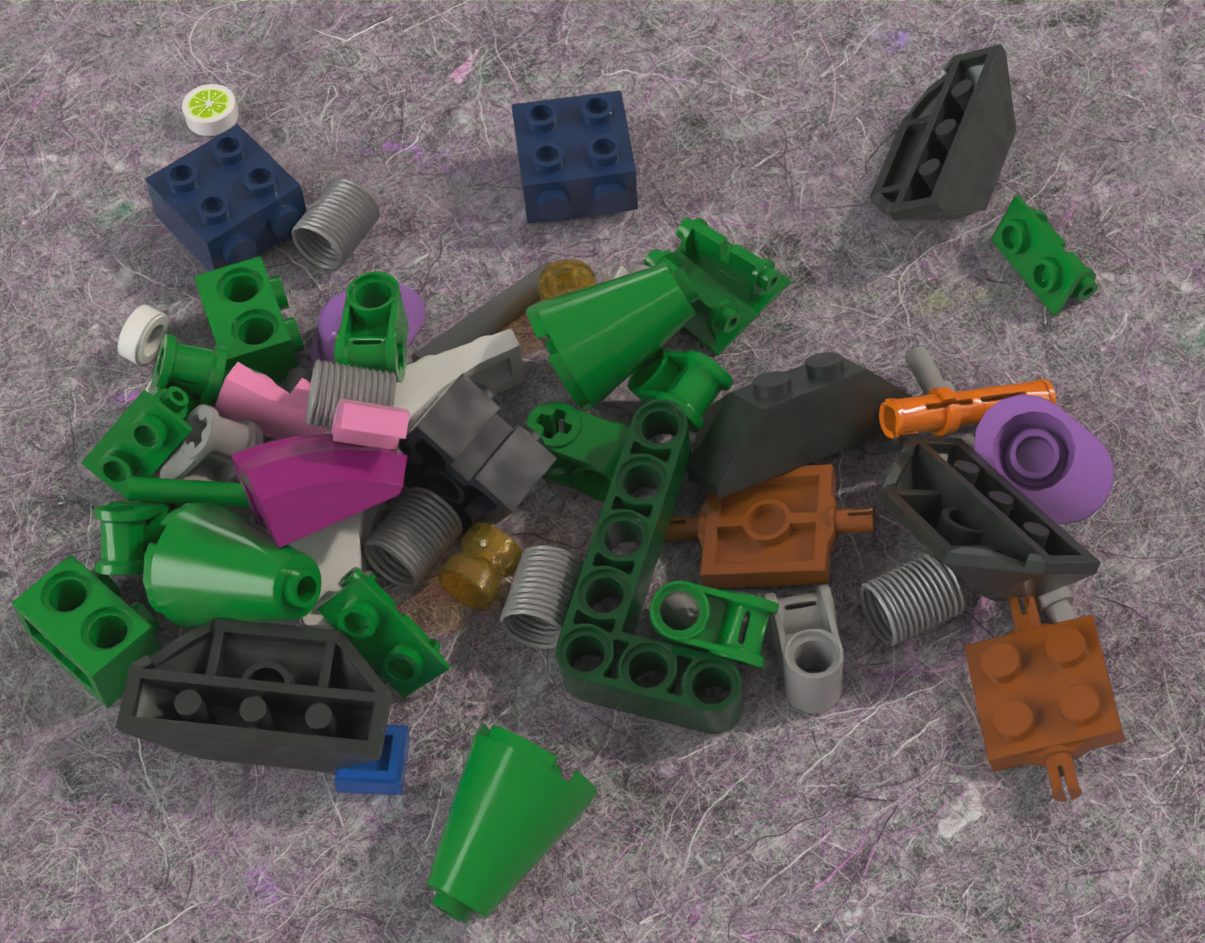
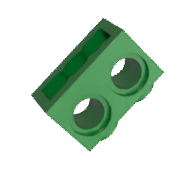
[194,256,305,383]
[11,554,161,708]

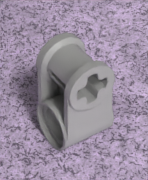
[159,404,263,508]
[763,584,843,713]

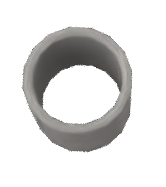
[291,178,380,270]
[306,359,396,430]
[363,487,463,588]
[499,545,583,649]
[859,551,965,647]

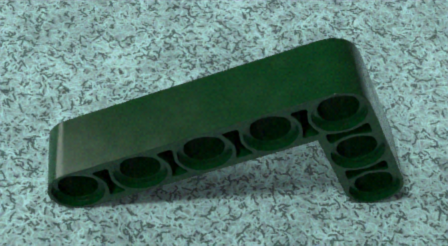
[555,400,744,734]

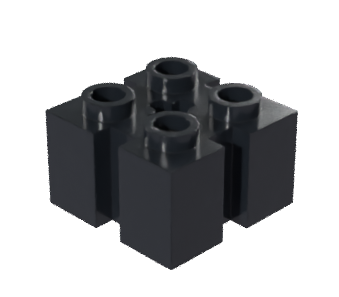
[398,373,557,543]

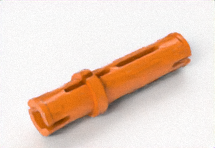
[879,378,1056,439]

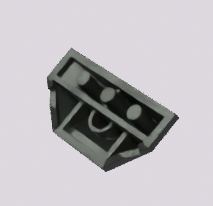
[869,44,1017,221]
[687,352,912,498]
[877,437,1101,601]
[116,618,392,772]

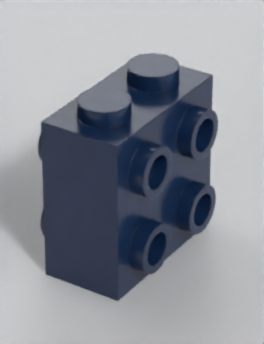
[511,90,638,224]
[145,124,307,271]

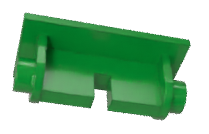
[991,195,1098,316]
[673,217,791,315]
[643,249,759,356]
[80,386,193,500]
[316,566,450,698]

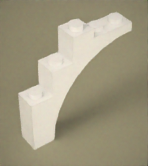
[266,328,525,630]

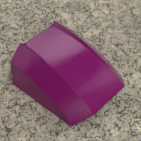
[231,433,407,548]

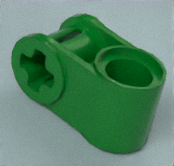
[334,271,409,383]
[150,334,227,421]
[628,348,734,432]
[526,401,629,502]
[94,501,177,575]
[649,581,779,668]

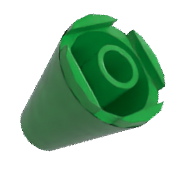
[526,263,701,412]
[143,502,322,629]
[426,723,598,924]

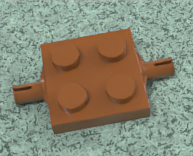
[664,464,877,588]
[964,597,1126,802]

